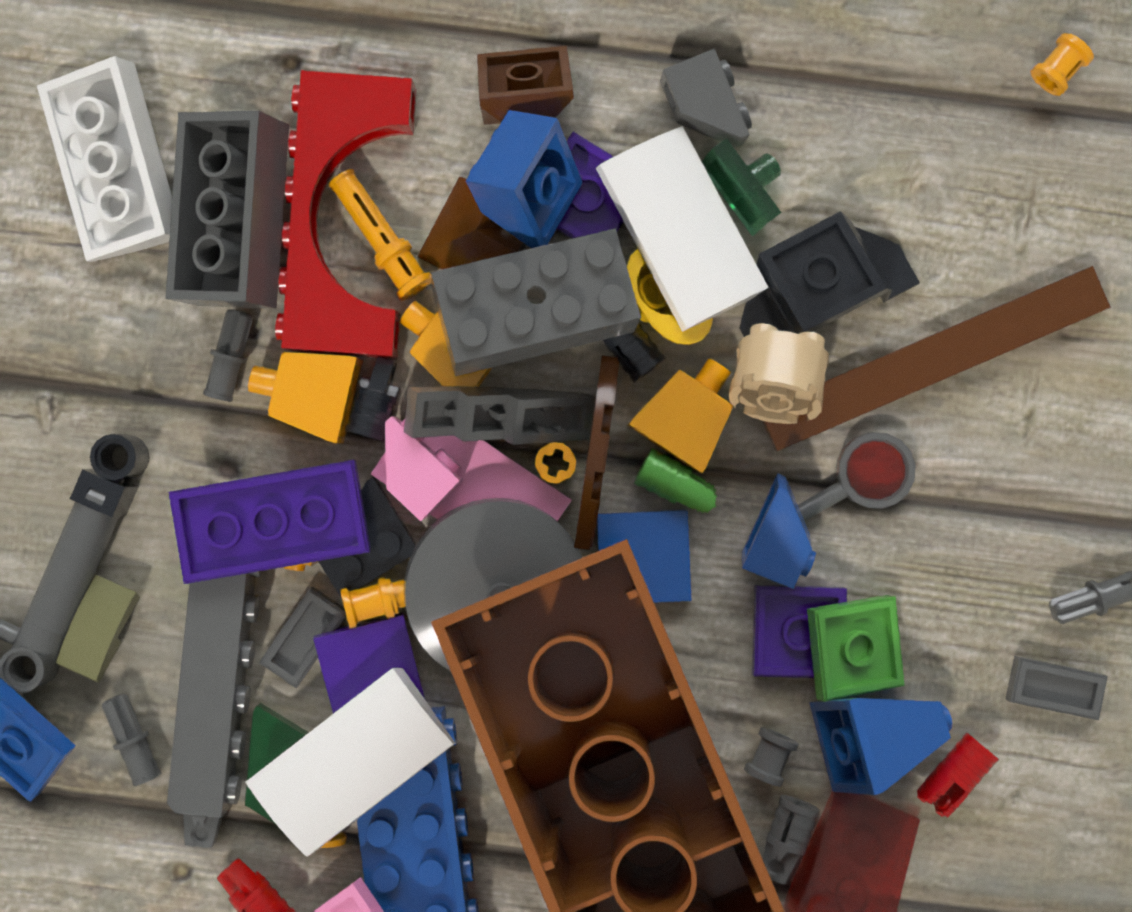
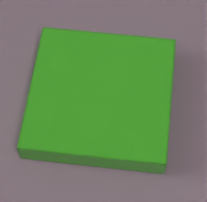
[807,595,905,702]

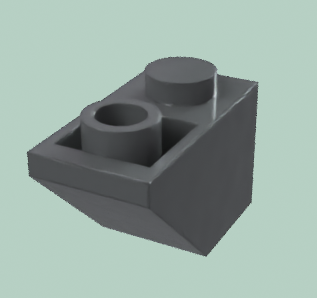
[660,48,752,148]

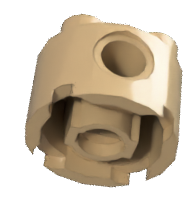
[728,323,829,424]

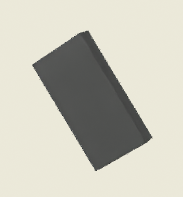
[259,586,346,688]
[1005,656,1108,720]

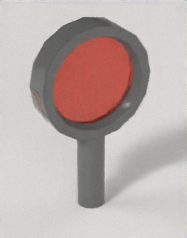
[798,432,916,521]

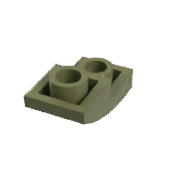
[56,575,140,683]

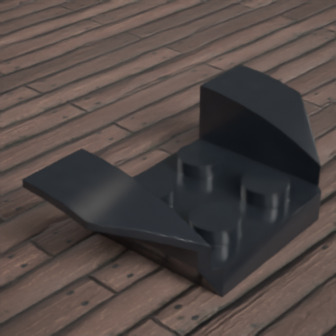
[739,211,920,337]

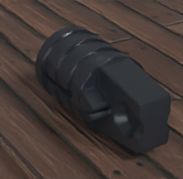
[603,323,666,383]
[345,356,400,442]

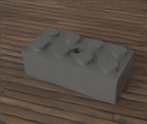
[165,111,289,309]
[431,228,641,376]

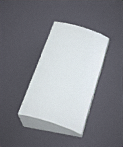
[37,56,172,262]
[596,126,769,332]
[245,668,455,857]

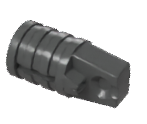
[763,795,820,885]

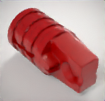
[217,858,296,912]

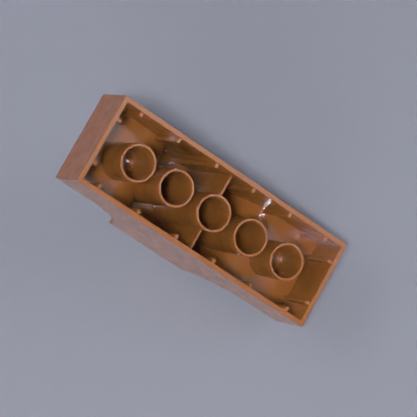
[431,539,785,912]

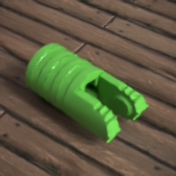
[634,448,717,513]

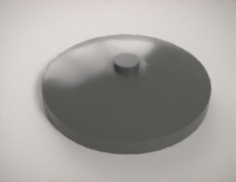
[404,498,582,671]

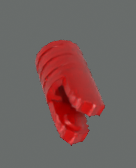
[917,732,999,818]

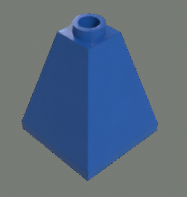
[809,698,952,795]

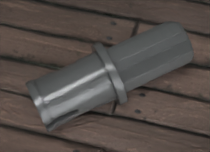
[203,309,253,402]
[1049,571,1132,624]
[102,694,162,786]

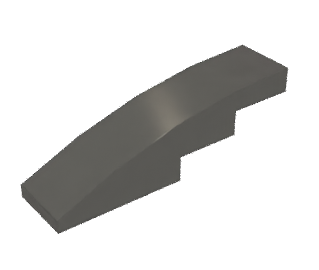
[404,386,595,445]

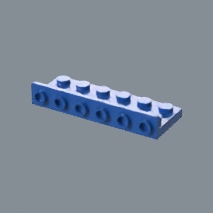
[357,706,479,912]

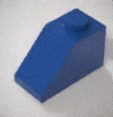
[742,473,816,589]

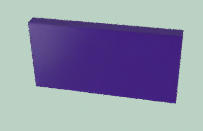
[168,460,371,584]

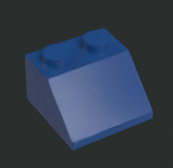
[466,110,583,248]

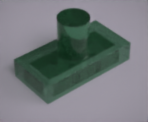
[701,138,782,236]

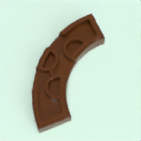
[574,355,619,550]

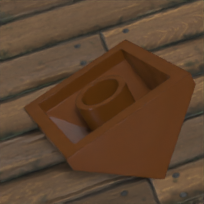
[477,46,574,125]
[417,176,526,270]

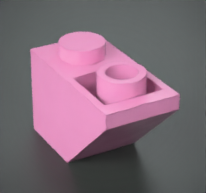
[385,416,463,521]

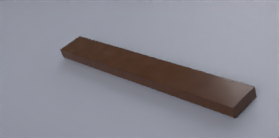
[762,266,1111,451]

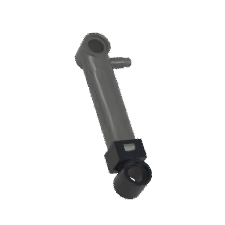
[0,434,150,693]

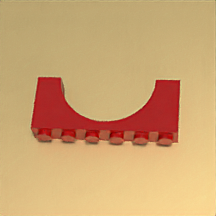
[275,70,417,359]

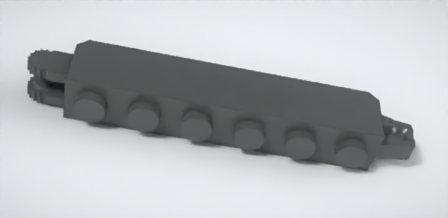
[167,571,263,848]

